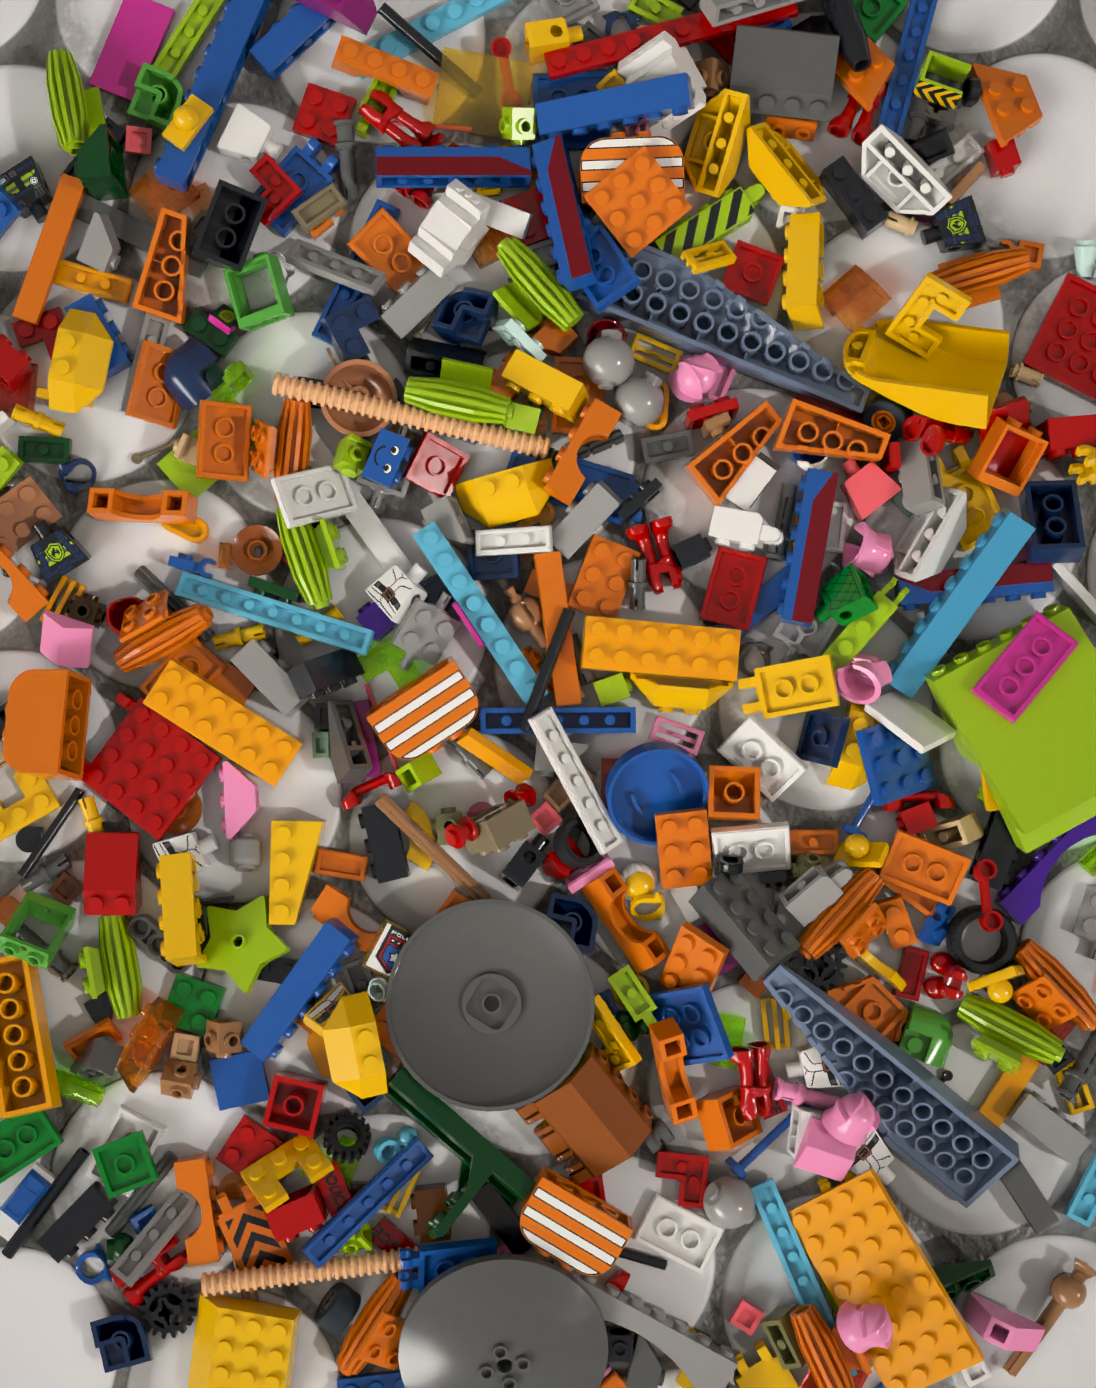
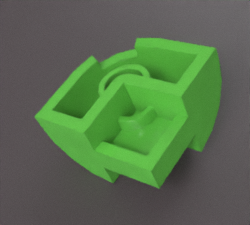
[127,62,184,131]
[898,1001,953,1068]

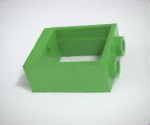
[223,252,295,332]
[0,890,76,969]

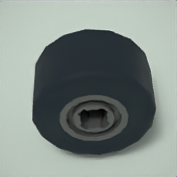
[314,1282,361,1335]

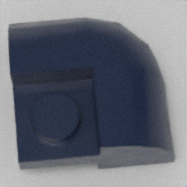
[431,287,499,347]
[163,338,227,410]
[547,892,598,955]
[90,1314,154,1373]

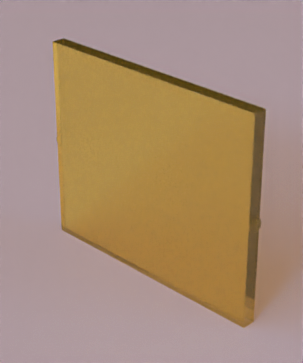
[433,47,535,140]

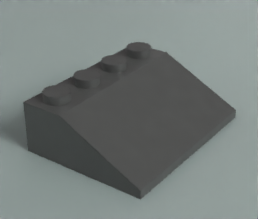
[728,24,840,122]

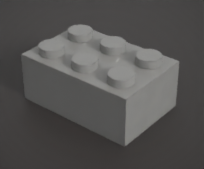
[230,639,311,717]

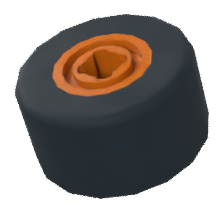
[862,394,913,443]

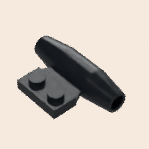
[791,0,872,72]

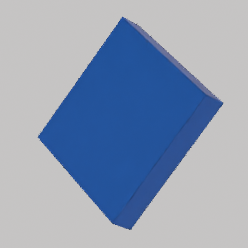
[209,1051,270,1111]

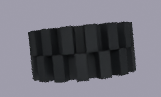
[323,1112,371,1164]

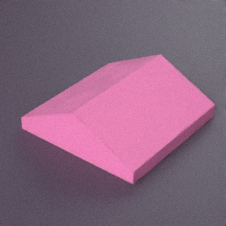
[40,610,95,668]
[793,1116,857,1182]

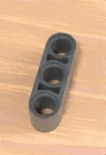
[128,914,192,974]
[999,1160,1059,1235]

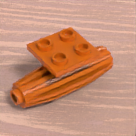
[923,247,1031,309]
[249,397,312,501]
[113,589,214,673]
[797,867,888,961]
[1011,938,1096,1031]
[336,1272,413,1376]
[790,1303,873,1388]

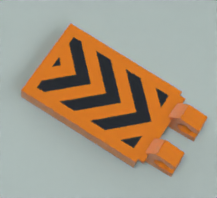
[215,1181,294,1289]

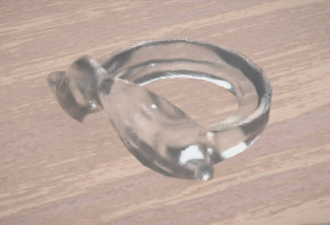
[259,251,296,292]

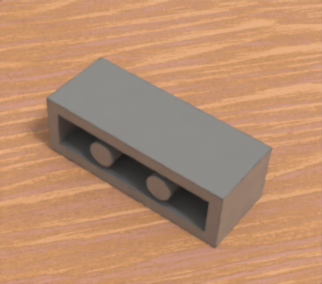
[379,264,456,339]
[895,436,946,516]
[551,480,623,559]
[1007,1090,1092,1166]

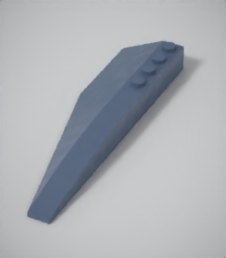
[575,228,870,414]
[763,963,1020,1209]

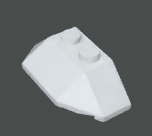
[861,123,953,215]
[893,486,967,582]

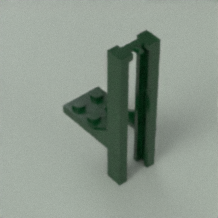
[385,1067,537,1240]

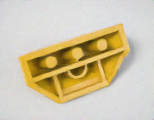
[684,88,750,198]
[747,122,827,208]
[48,308,114,414]
[455,458,554,528]
[629,673,733,715]
[826,701,880,791]
[322,991,388,1099]

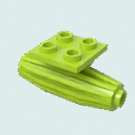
[46,49,106,156]
[492,237,583,332]
[404,357,515,424]
[275,507,349,610]
[77,915,143,1019]
[956,993,1066,1075]

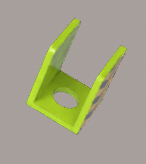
[912,50,972,109]

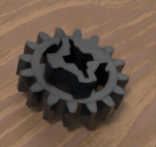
[790,944,848,991]
[139,1279,197,1339]

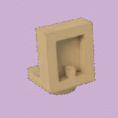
[173,433,197,467]

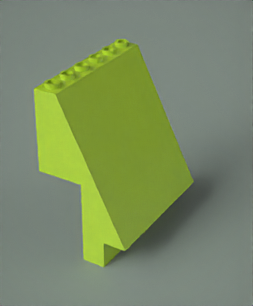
[924,603,1096,854]

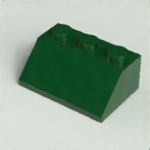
[74,124,128,201]

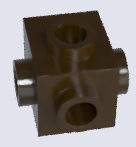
[66,593,107,629]

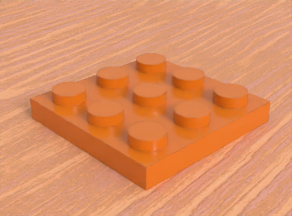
[583,145,692,258]

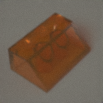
[116,996,185,1093]

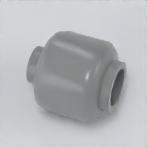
[229,833,262,872]

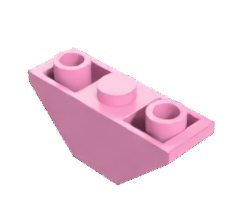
[219,761,260,839]
[962,1292,1046,1352]

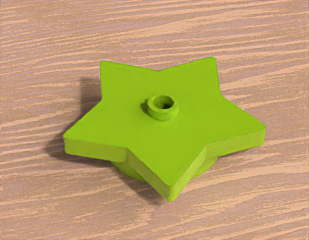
[196,895,291,994]

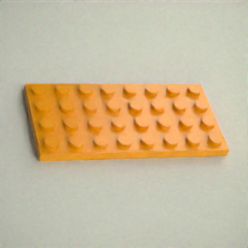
[787,1167,985,1388]

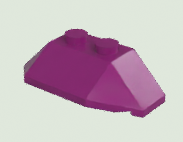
[295,0,378,35]

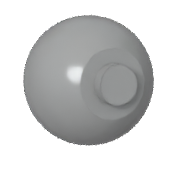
[583,330,634,390]
[613,370,664,428]
[703,1176,757,1229]

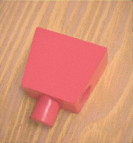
[840,459,902,522]

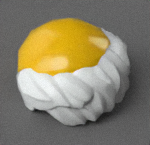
[619,862,658,901]

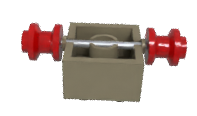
[445,783,536,856]

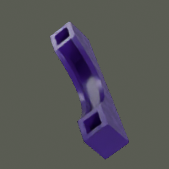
[994,816,1096,925]

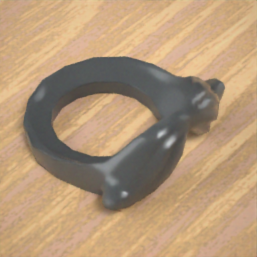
[738,641,774,677]

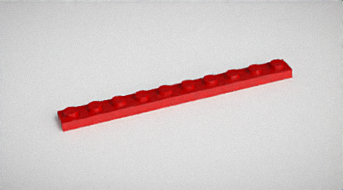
[544,3,798,81]

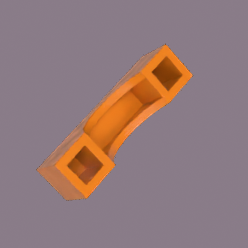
[331,35,439,106]
[491,318,578,401]
[542,398,622,506]
[87,488,198,525]
[0,544,50,623]
[581,867,670,974]
[310,883,402,953]
[649,1017,699,1126]
[174,1153,227,1266]

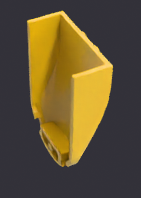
[843,318,1010,429]

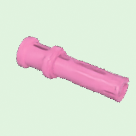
[771,1077,842,1109]

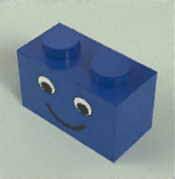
[362,427,413,489]

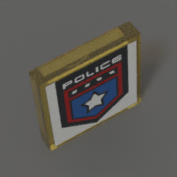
[361,918,414,979]

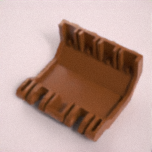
[515,1042,653,1184]

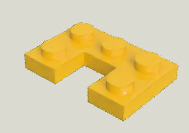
[884,272,972,360]
[0,772,62,842]
[592,994,642,1071]
[240,1134,334,1213]

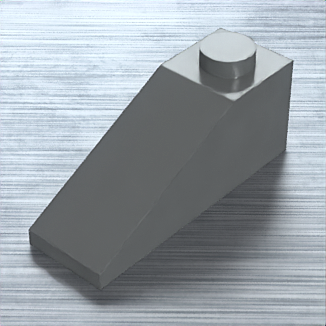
[328,700,373,783]

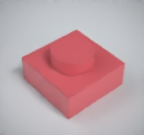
[124,125,152,156]
[531,801,563,836]
[728,1298,765,1336]

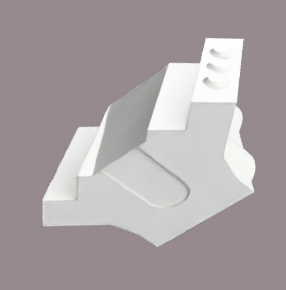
[617,30,707,136]
[407,179,490,278]

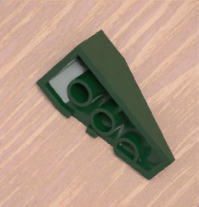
[932,1259,996,1303]

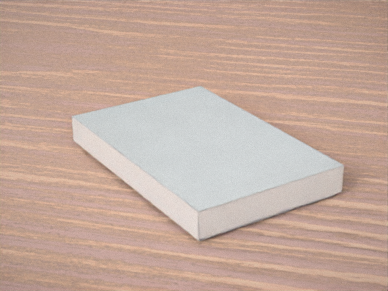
[271,464,359,529]
[864,689,957,754]
[717,714,808,802]
[711,821,791,876]
[85,1104,167,1198]
[633,1192,725,1275]

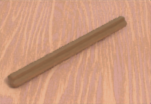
[375,793,491,900]

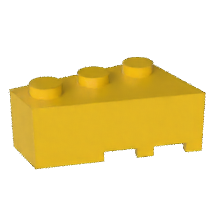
[501,349,590,424]

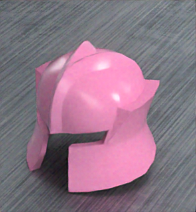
[668,353,723,403]
[841,522,895,579]
[835,652,892,704]
[821,1091,880,1146]
[836,1301,893,1353]

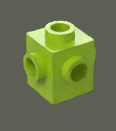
[499,107,538,145]

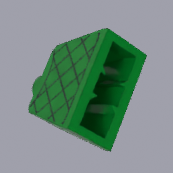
[814,563,879,626]

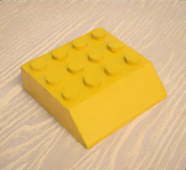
[188,1292,301,1388]

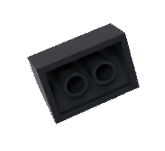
[191,179,268,272]

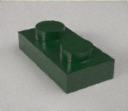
[182,307,240,358]
[18,436,72,465]
[247,575,302,605]

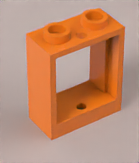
[967,416,1049,497]

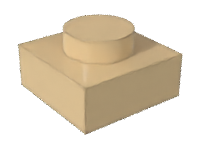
[170,1031,202,1062]

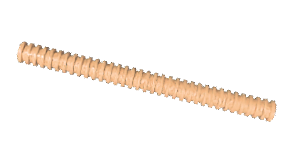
[272,372,550,460]
[201,1237,482,1297]

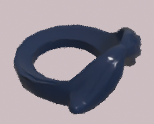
[602,11,642,36]
[58,457,97,497]

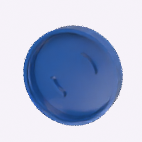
[604,742,709,845]

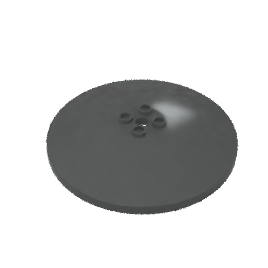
[386,899,595,1112]
[398,1254,608,1388]

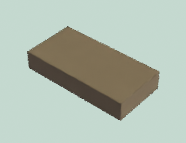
[291,182,348,234]

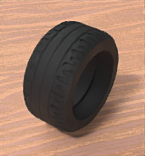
[946,905,1017,975]

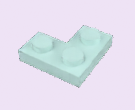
[491,318,547,361]

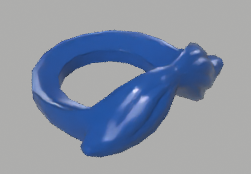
[75,1244,112,1285]

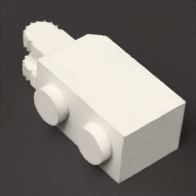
[708,505,784,551]

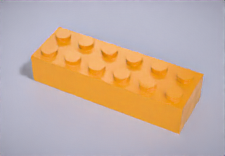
[580,616,741,682]
[143,658,305,787]
[0,956,62,1119]

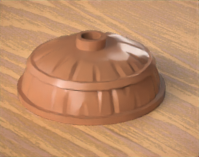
[320,359,397,437]

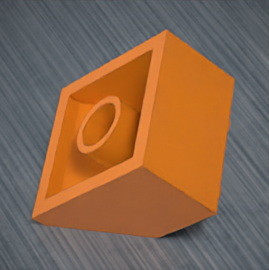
[707,765,760,823]
[696,1084,763,1151]

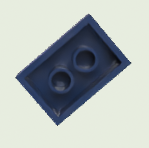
[1019,480,1086,564]

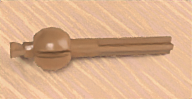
[503,585,588,699]
[1003,1257,1096,1377]

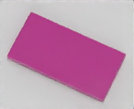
[89,0,175,102]
[971,611,1079,724]

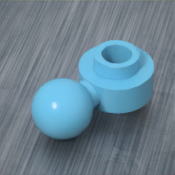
[373,1126,418,1164]

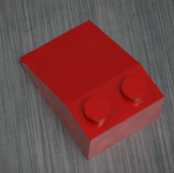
[83,831,142,915]

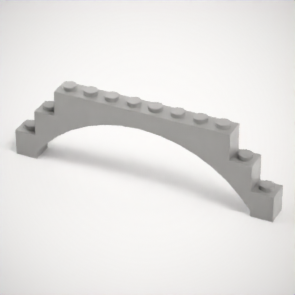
[551,1258,738,1388]

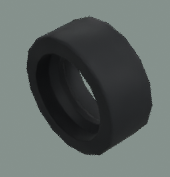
[553,817,602,868]

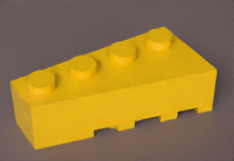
[782,212,824,331]
[269,820,326,925]
[156,852,208,967]

